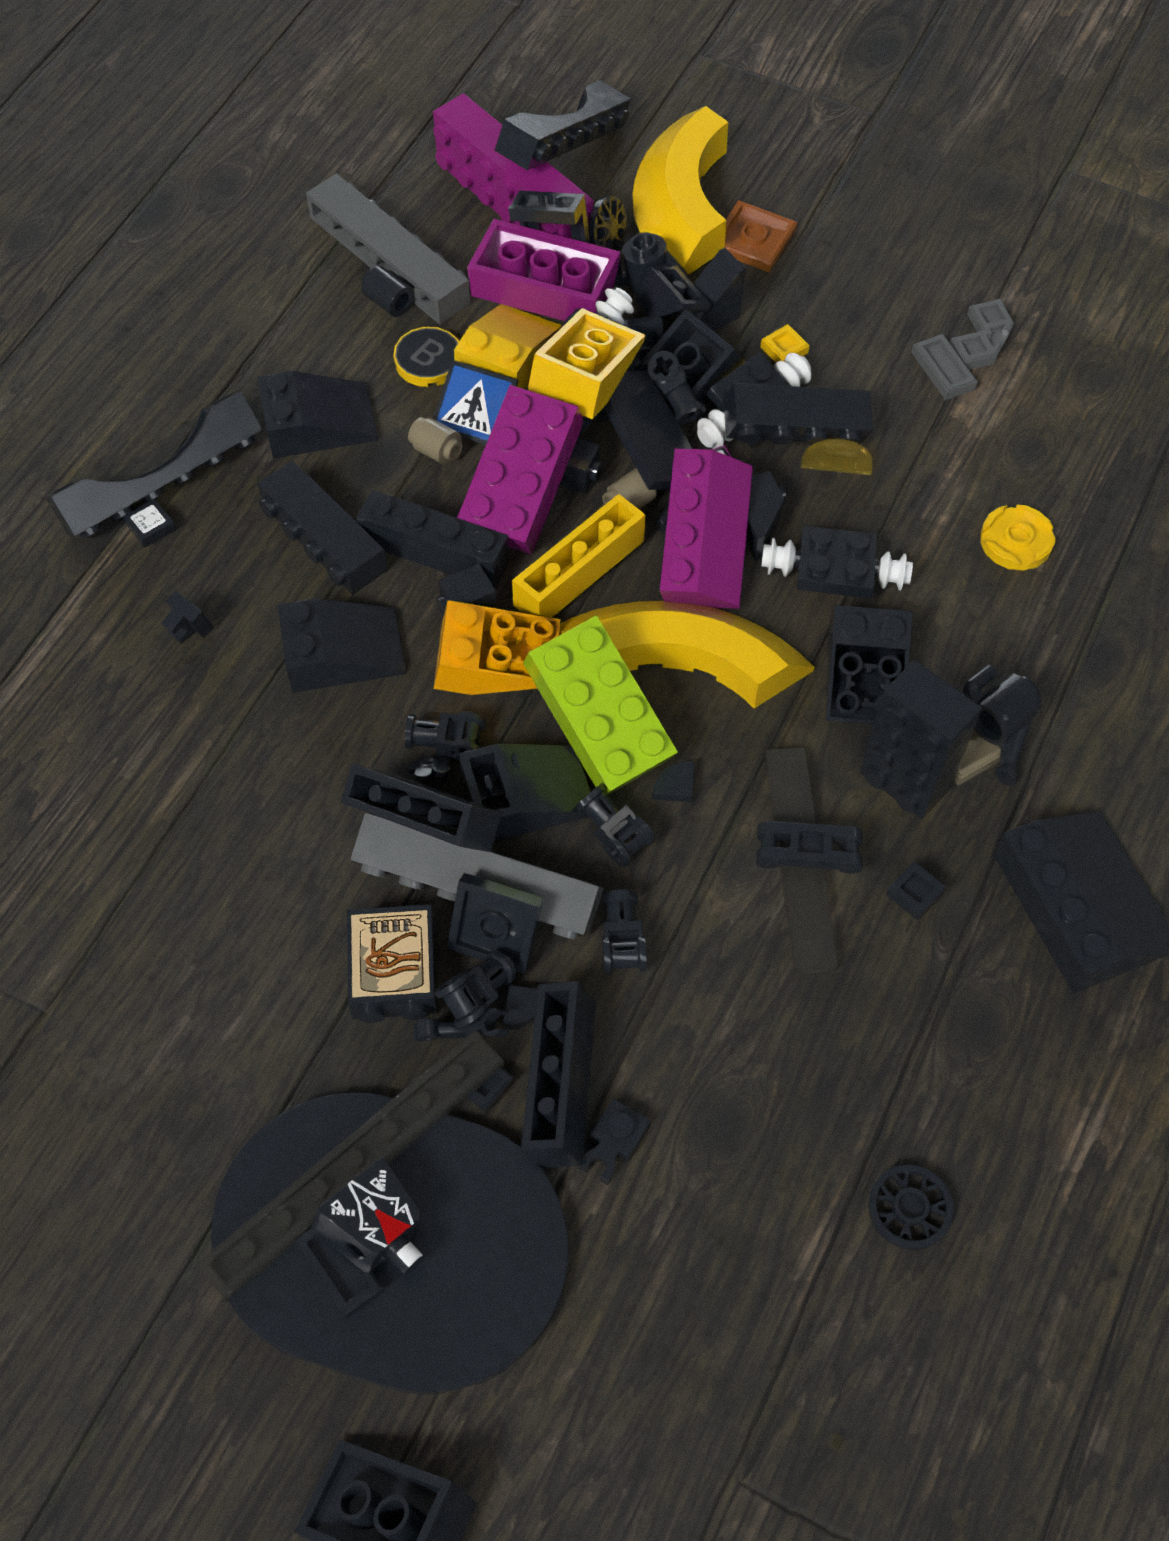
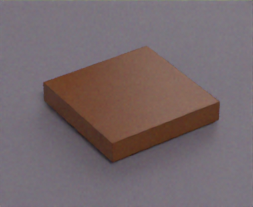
[724,200,798,273]

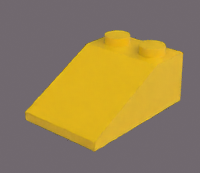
[454,304,563,389]
[528,308,645,419]

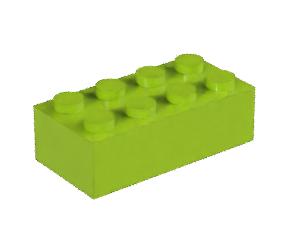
[523,615,678,795]

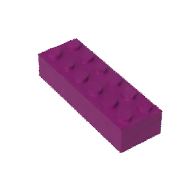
[433,93,593,239]

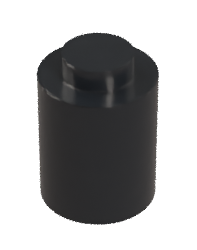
[362,266,414,317]

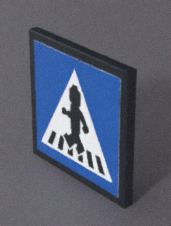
[433,360,518,445]

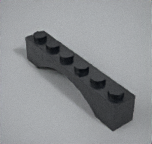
[494,80,631,171]
[45,391,262,538]

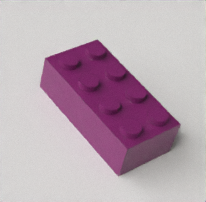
[457,385,584,555]

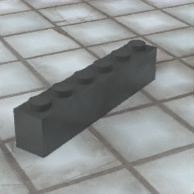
[306,173,470,325]
[350,813,604,940]

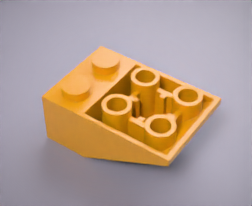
[433,600,561,695]

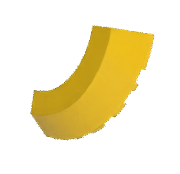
[633,106,728,274]
[559,601,814,709]

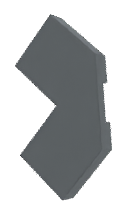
[950,299,1014,370]

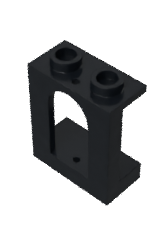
[508,190,590,244]

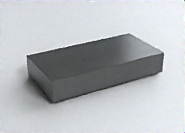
[911,334,978,401]

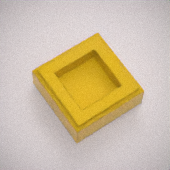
[760,324,810,363]

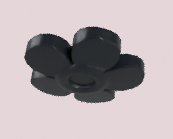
[406,755,451,782]

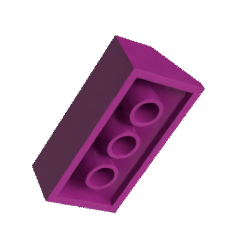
[467,219,620,321]
[660,449,753,609]

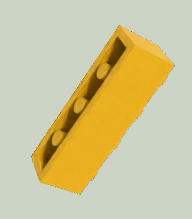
[512,494,646,618]

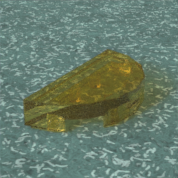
[801,439,873,475]

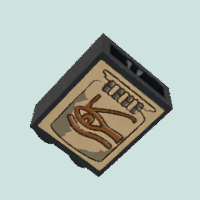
[347,905,437,1023]

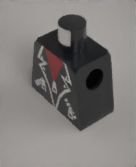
[311,1157,425,1276]

